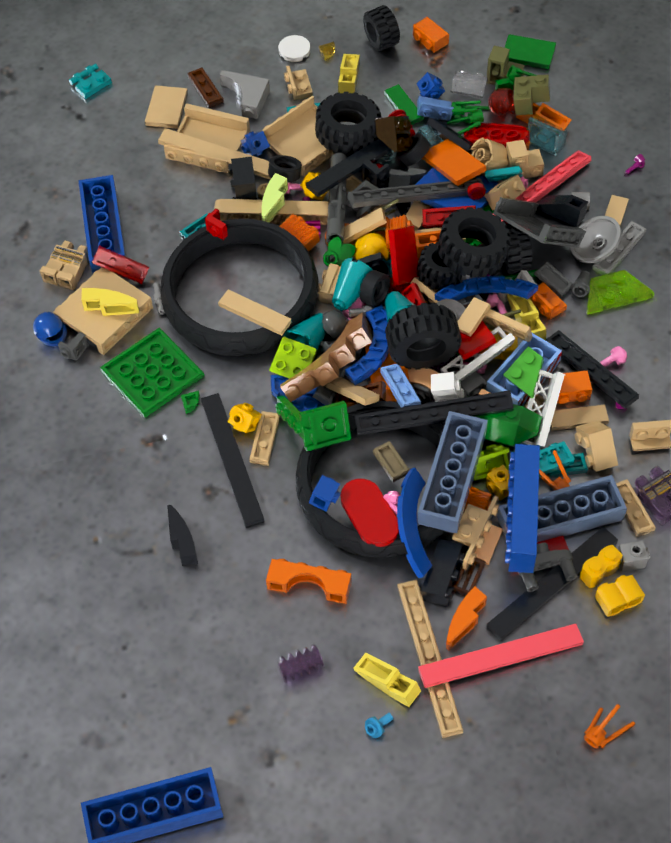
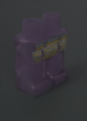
[634,466,671,526]

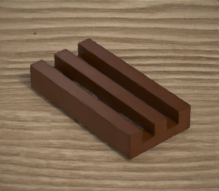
[453,558,486,595]

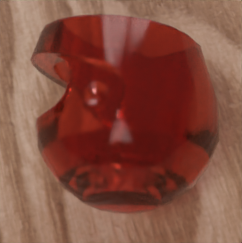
[488,88,515,116]

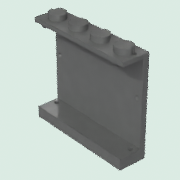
[493,197,586,247]

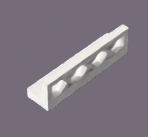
[440,326,515,382]
[521,370,565,449]

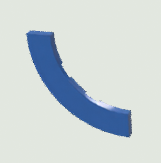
[435,276,538,301]
[345,305,389,385]
[397,467,432,579]

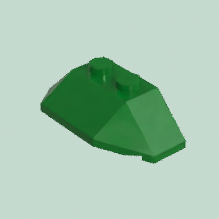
[477,404,543,447]

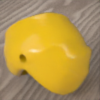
[353,233,390,261]

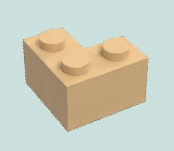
[506,140,544,179]
[575,421,618,472]

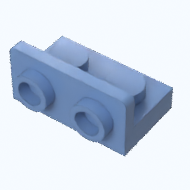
[417,96,454,121]

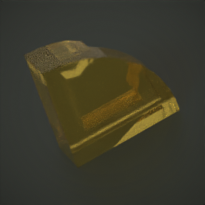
[319,42,335,61]

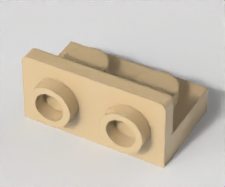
[284,66,313,100]
[629,420,671,451]

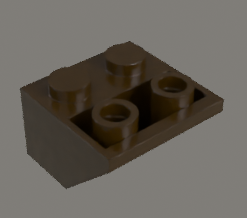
[375,116,413,152]

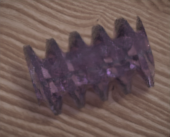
[277,644,324,683]

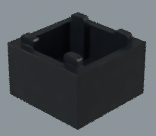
[228,156,257,200]

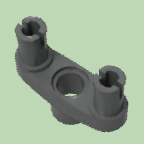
[518,543,578,592]

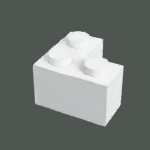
[431,372,464,425]

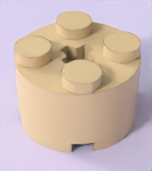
[471,138,509,175]

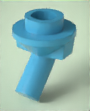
[365,712,394,738]

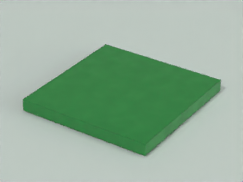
[100,327,205,418]

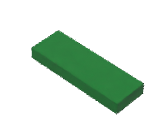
[384,84,424,125]

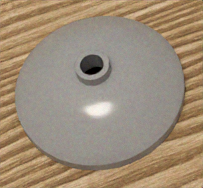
[570,216,622,263]

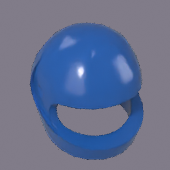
[33,312,67,346]

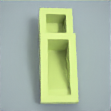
[262,173,288,223]

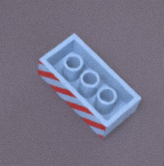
[486,333,562,406]

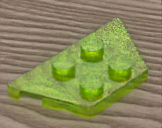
[586,270,654,315]

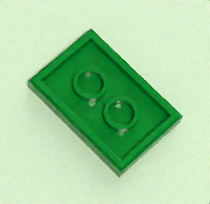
[504,34,556,69]

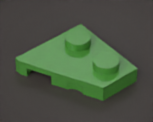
[503,346,544,399]

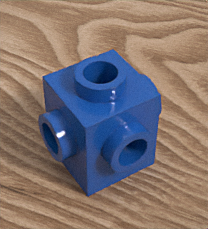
[416,72,445,99]
[240,131,270,157]

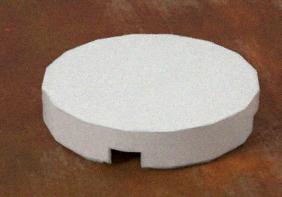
[278,35,311,62]

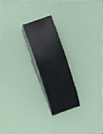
[167,505,198,566]

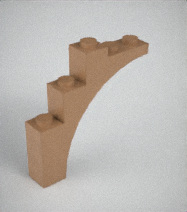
[280,313,372,402]

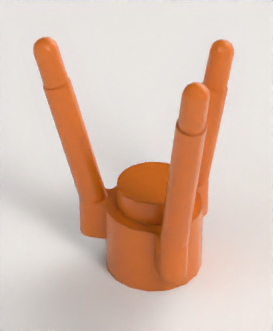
[539,450,572,491]
[584,704,635,749]

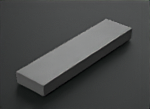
[592,221,647,278]

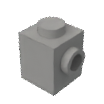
[618,541,650,571]

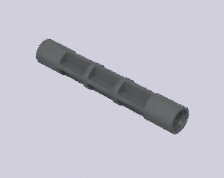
[326,153,347,244]

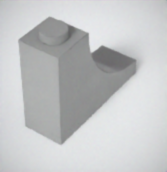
[220,70,270,119]

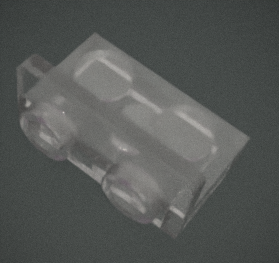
[450,71,488,98]

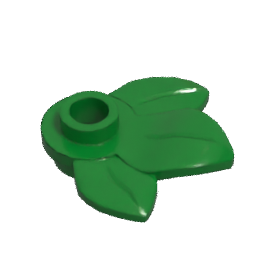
[323,237,356,266]

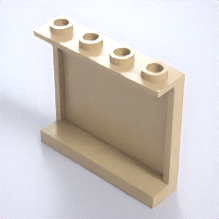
[262,95,335,177]
[164,103,250,174]
[53,267,153,355]

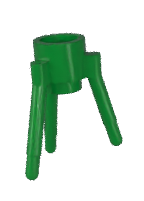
[506,65,536,85]
[451,100,492,125]
[447,107,484,135]

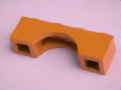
[266,559,352,604]

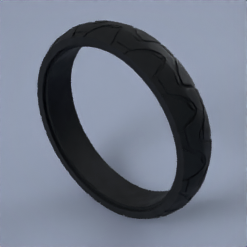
[160,219,319,356]
[296,401,446,558]

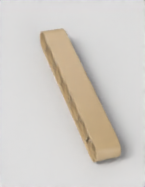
[214,199,328,225]

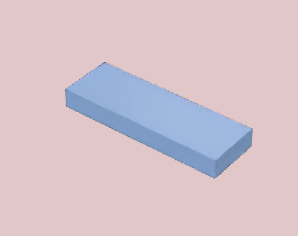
[380,364,421,408]

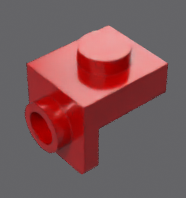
[205,208,228,240]

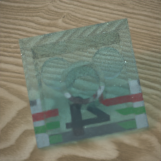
[527,117,567,156]

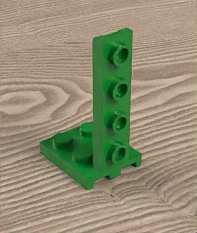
[275,396,351,451]

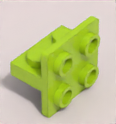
[269,337,317,379]
[473,443,510,481]

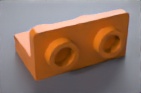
[530,282,567,320]

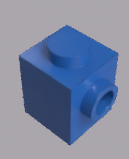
[309,475,340,512]

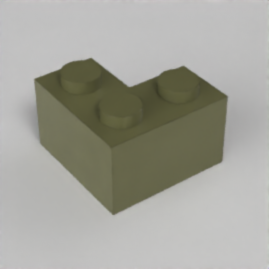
[486,46,525,90]
[514,74,550,115]

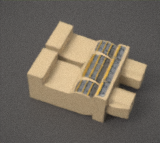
[40,240,89,291]

